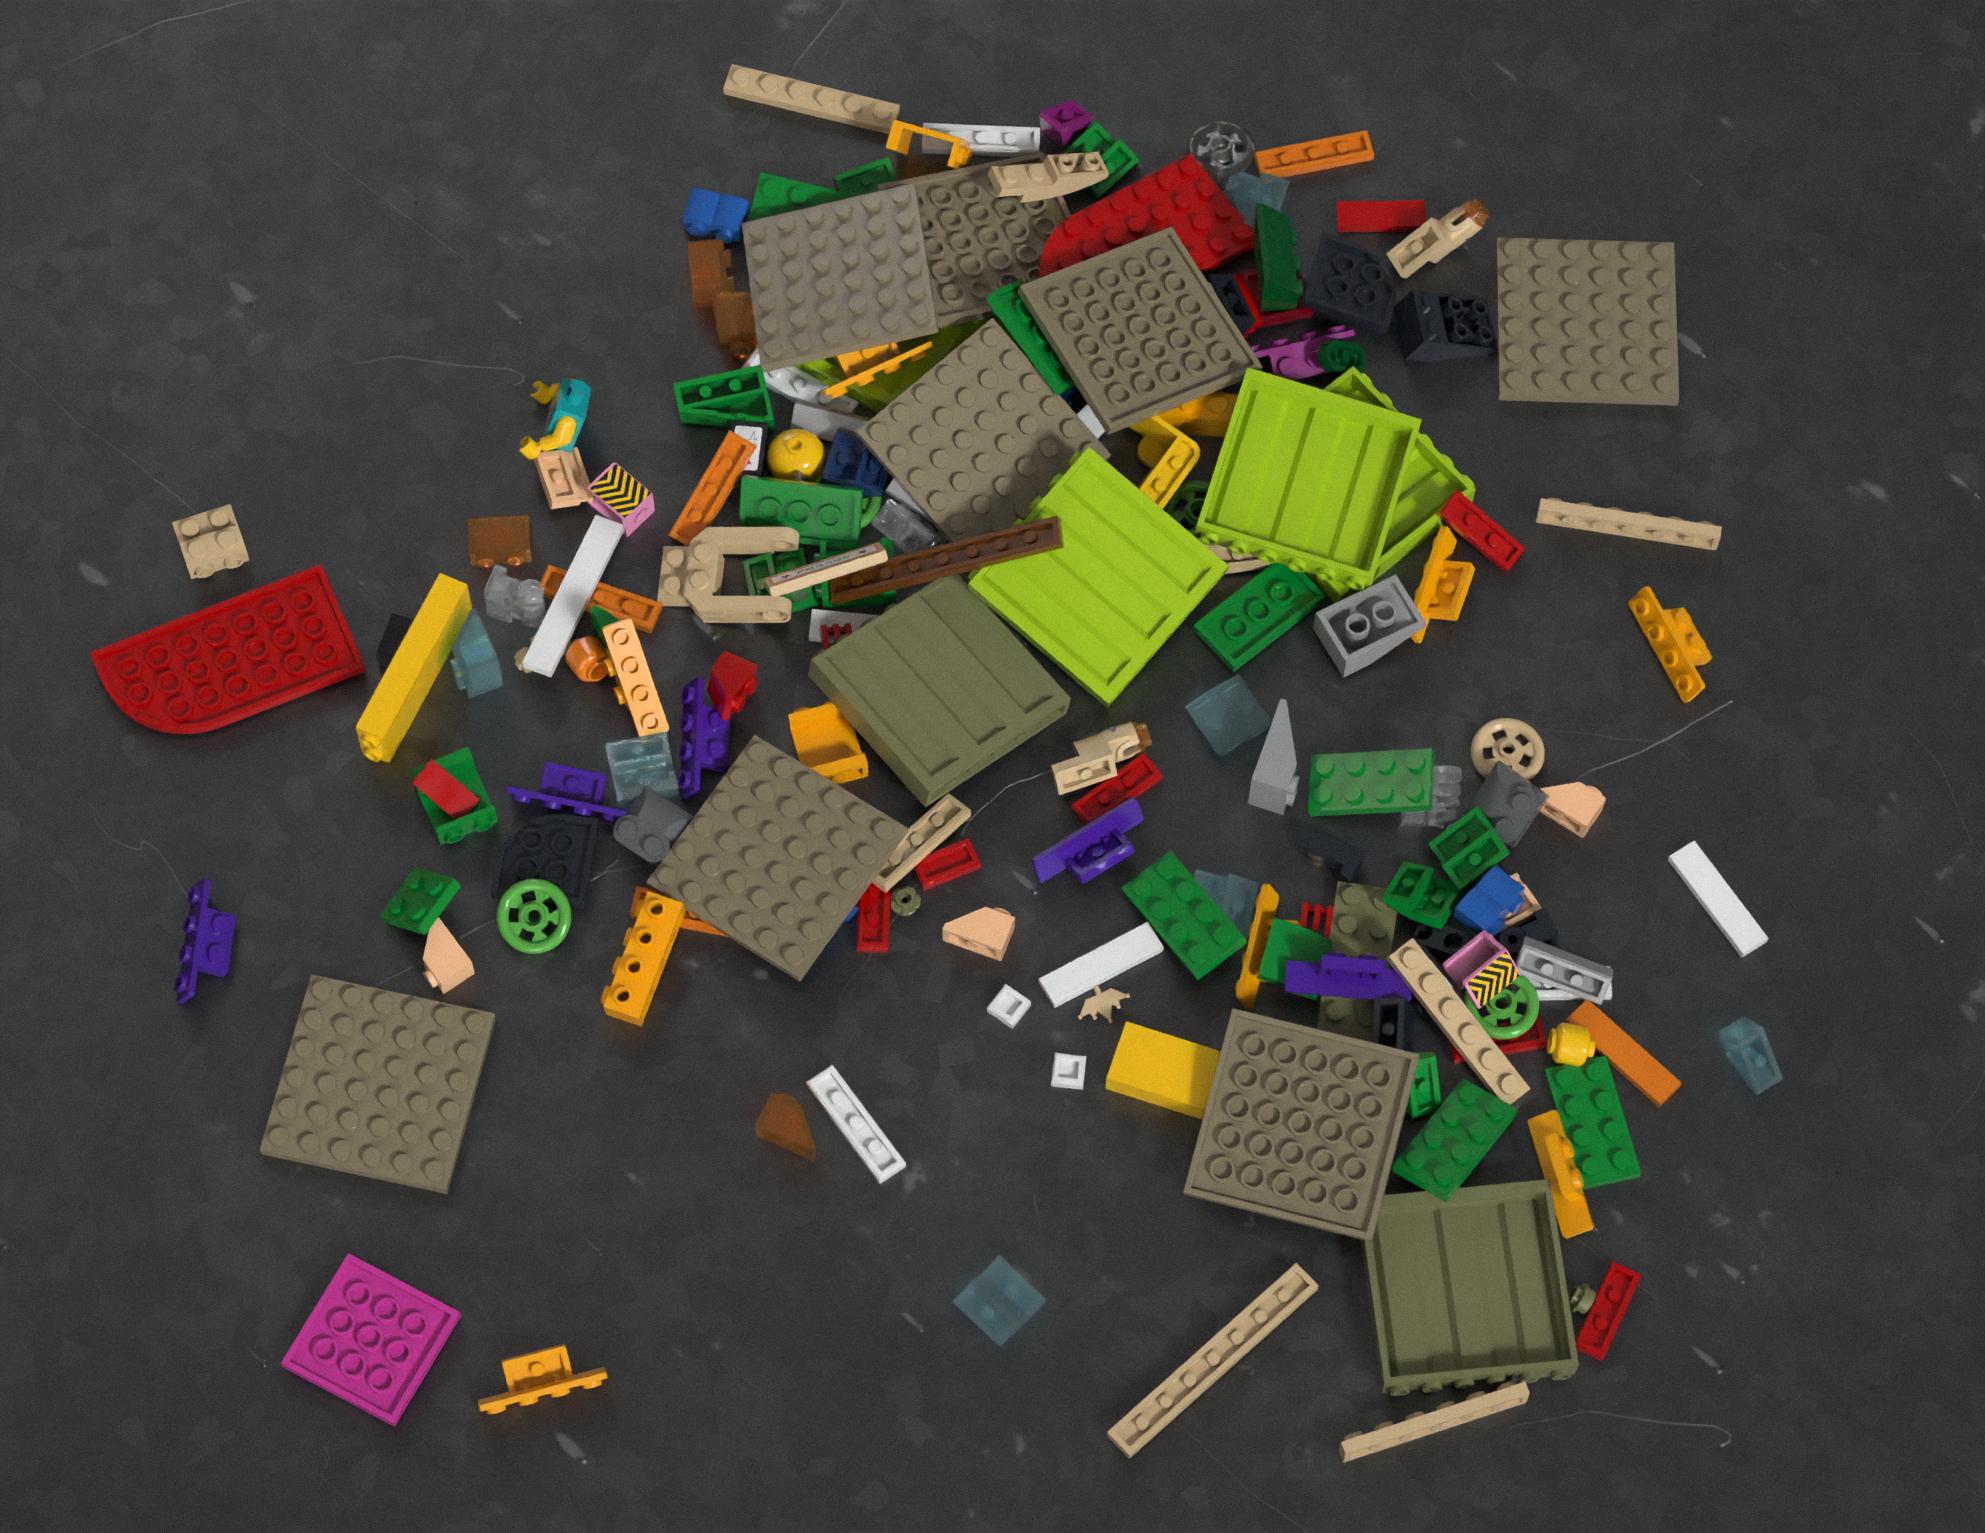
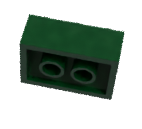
[1253,203,1303,311]

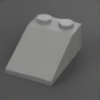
[1313,574,1426,677]
[1248,699,1300,815]

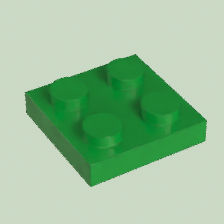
[379,867,461,935]

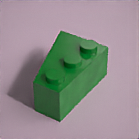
[673,365,776,432]

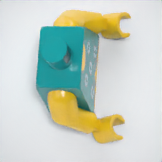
[519,379,591,460]

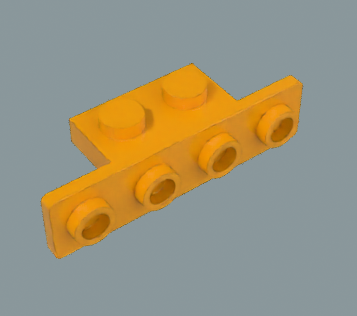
[819,341,933,399]
[1411,526,1475,643]
[1628,586,1713,703]
[602,617,669,740]
[1235,884,1302,1009]
[1527,1110,1594,1239]
[478,1344,608,1414]

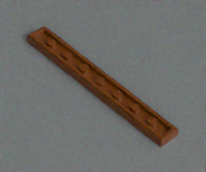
[828,516,1064,605]

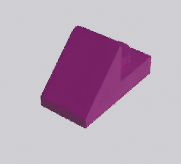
[1039,99,1094,149]

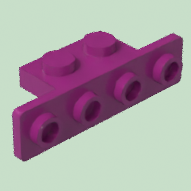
[1250,324,1355,380]

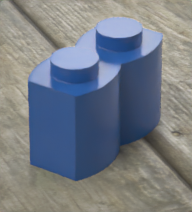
[682,188,750,243]
[1454,865,1525,936]

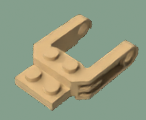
[657,527,800,623]

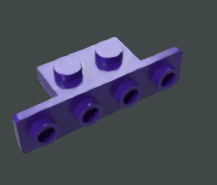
[678,677,730,800]
[505,762,629,822]
[1031,797,1144,884]
[174,878,236,1004]
[1284,952,1411,1002]

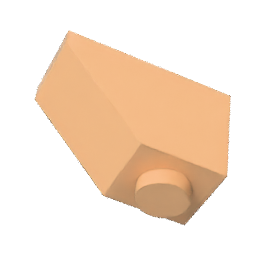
[1540,782,1606,838]
[943,907,1015,961]
[423,917,475,994]

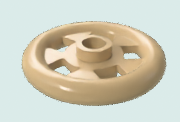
[1471,718,1545,781]

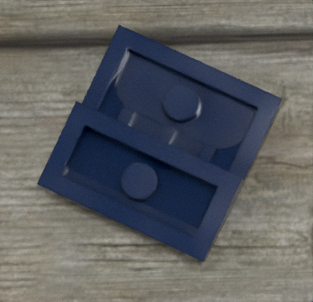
[819,430,889,497]

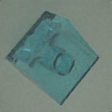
[450,608,503,699]

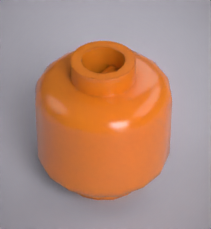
[566,636,608,682]

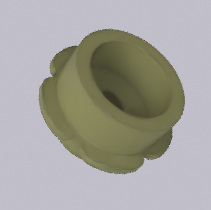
[890,886,921,916]
[1568,1283,1596,1314]

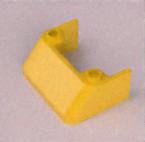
[1129,415,1200,509]

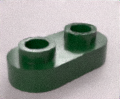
[1317,340,1365,374]

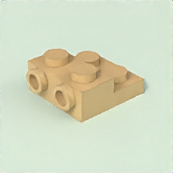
[172,504,250,579]

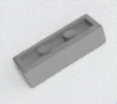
[1515,936,1613,1005]

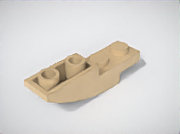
[988,152,1109,203]

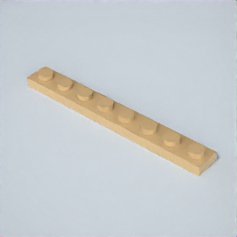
[1107,1263,1319,1459]

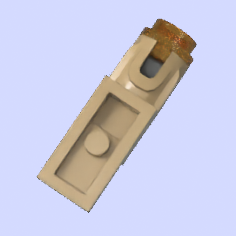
[1387,199,1490,279]
[1051,721,1152,795]

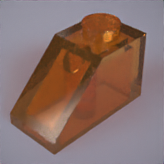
[755,1092,816,1161]

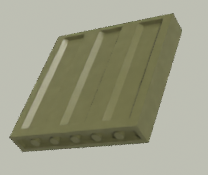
[808,574,1071,807]
[1360,1179,1579,1396]

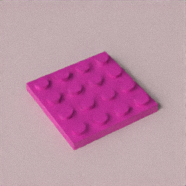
[281,1253,461,1427]

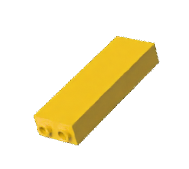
[356,573,473,764]
[1105,1021,1221,1120]

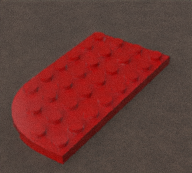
[1037,153,1254,278]
[90,564,366,734]

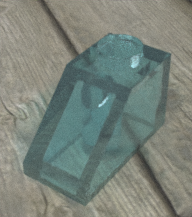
[1718,1016,1783,1095]

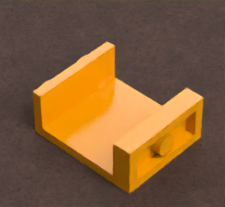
[886,119,973,169]
[788,700,868,785]

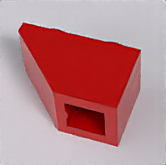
[707,651,759,722]

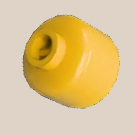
[1547,1022,1596,1066]

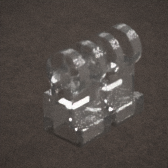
[871,499,946,553]
[484,564,546,627]
[1401,765,1463,829]

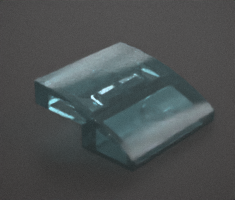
[1224,169,1290,229]
[1185,674,1272,757]
[605,732,679,807]
[1193,869,1259,939]
[953,1255,1047,1346]

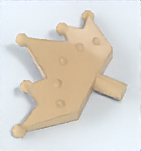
[1078,985,1130,1023]

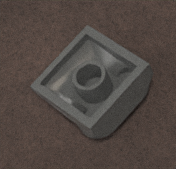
[1464,760,1550,848]
[611,786,694,867]

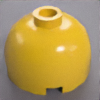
[766,428,827,483]

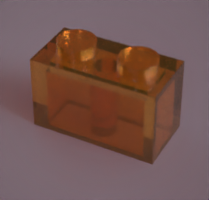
[687,239,734,308]
[468,515,532,567]

